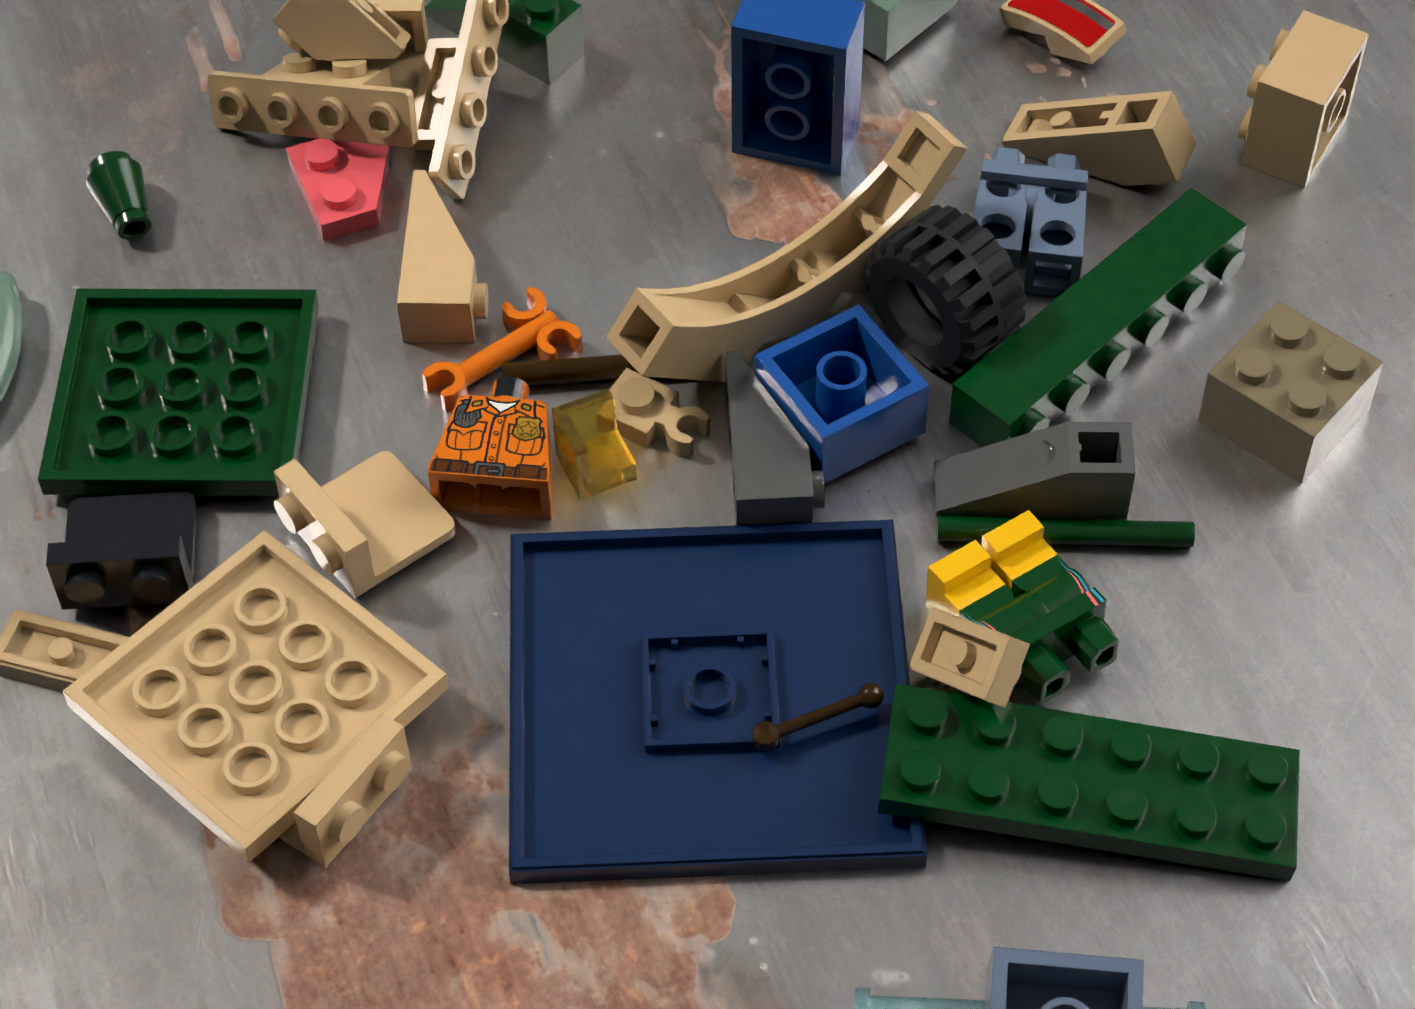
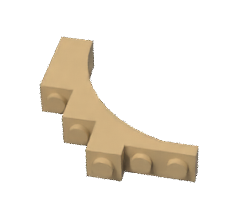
[606,110,968,382]

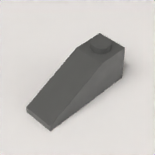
[725,351,825,525]

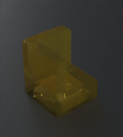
[552,390,637,500]

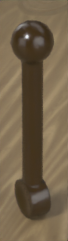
[752,682,884,751]

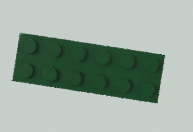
[877,684,1300,881]

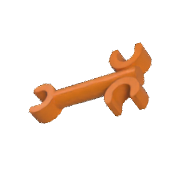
[422,286,583,412]

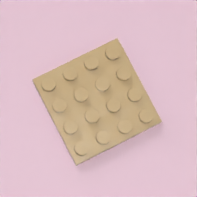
[62,530,449,863]

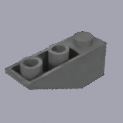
[934,422,1136,520]

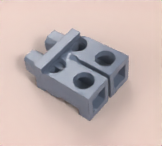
[972,147,1089,297]

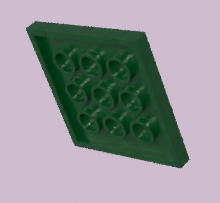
[38,289,319,496]

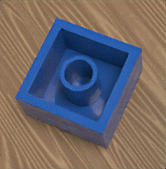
[754,305,930,484]

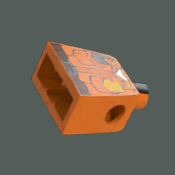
[428,376,553,520]

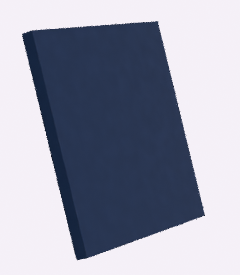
[509,519,927,884]

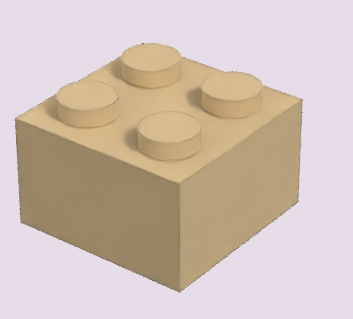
[1238,10,1369,188]

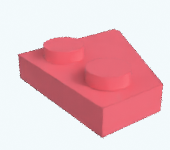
[286,138,391,241]

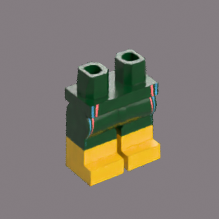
[926,510,1119,704]

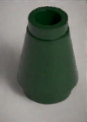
[86,151,152,240]

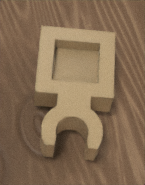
[594,368,710,458]

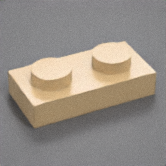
[908,607,1030,708]

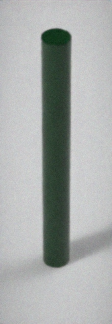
[936,516,1195,547]

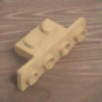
[412,0,509,199]
[207,52,418,148]

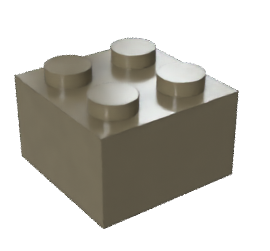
[1198,301,1384,484]

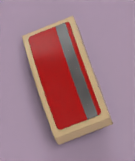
[999,0,1127,64]

